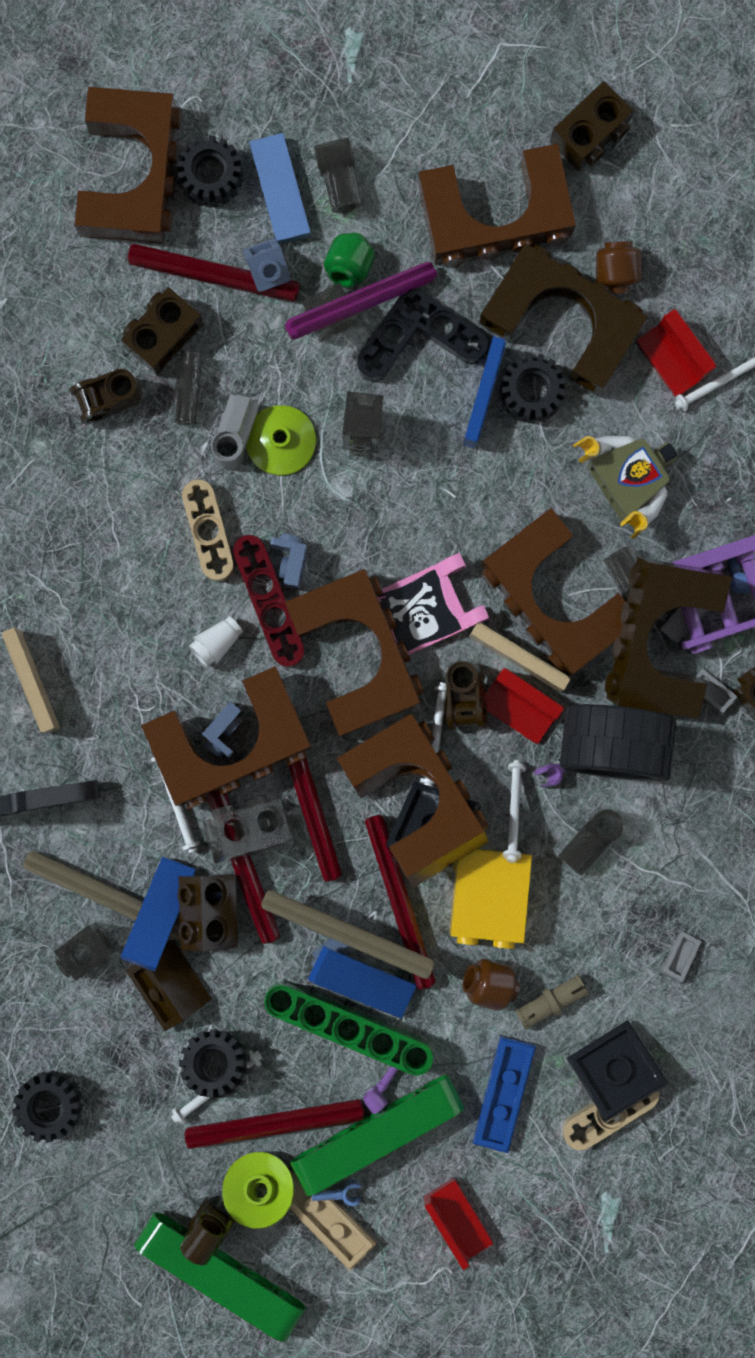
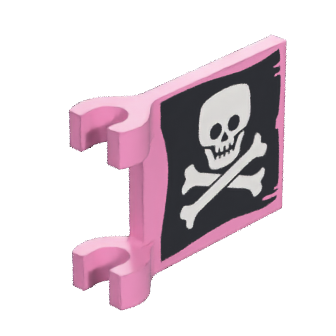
[378,552,490,655]

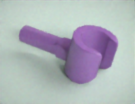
[534,763,567,788]
[363,1067,399,1114]

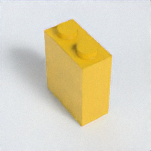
[449,849,532,949]

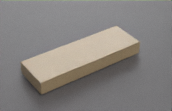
[469,622,570,692]
[2,627,60,734]
[290,1170,376,1271]

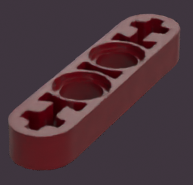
[233,535,305,668]

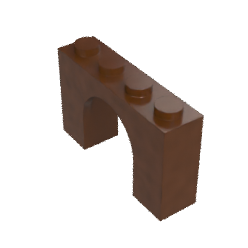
[74,87,182,244]
[418,143,576,266]
[481,508,626,677]
[285,569,425,736]
[141,666,313,810]
[337,714,490,888]

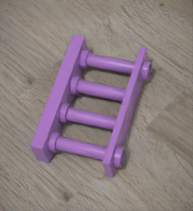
[671,535,755,654]

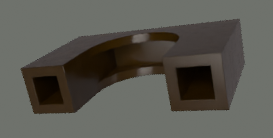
[479,243,648,397]
[605,557,732,718]

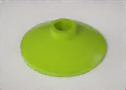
[246,405,316,476]
[222,1152,294,1229]

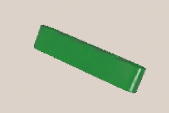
[264,981,433,1076]
[290,1074,465,1196]
[134,1212,306,1342]

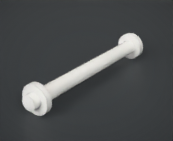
[674,357,755,412]
[420,682,447,787]
[151,758,200,853]
[503,760,526,863]
[171,1050,263,1125]

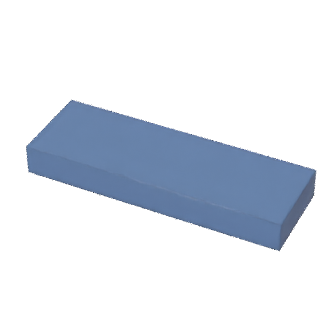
[249,133,311,245]

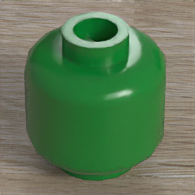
[324,232,375,288]

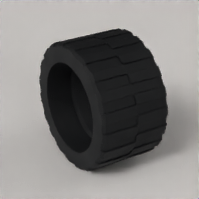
[559,704,677,782]

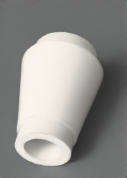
[189,616,243,668]

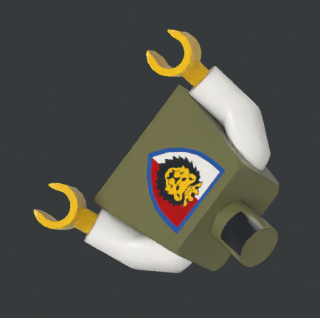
[573,436,679,539]

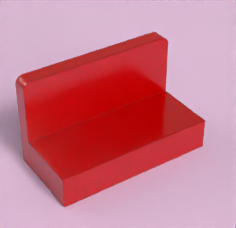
[636,309,717,397]
[485,668,564,744]
[423,1178,493,1271]

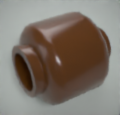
[596,241,642,293]
[462,959,519,1011]

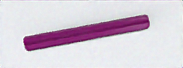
[285,261,437,340]

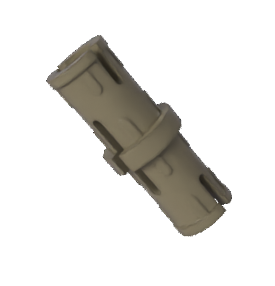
[515,974,589,1030]

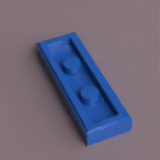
[463,336,506,449]
[121,857,196,972]
[308,946,417,1019]
[472,1035,536,1153]

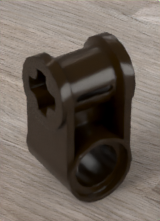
[70,369,143,424]
[446,661,488,730]
[180,1197,235,1266]

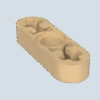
[182,479,234,582]
[562,1092,659,1150]

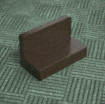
[125,940,211,1031]

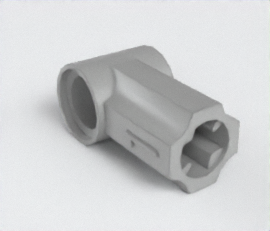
[211,394,260,470]

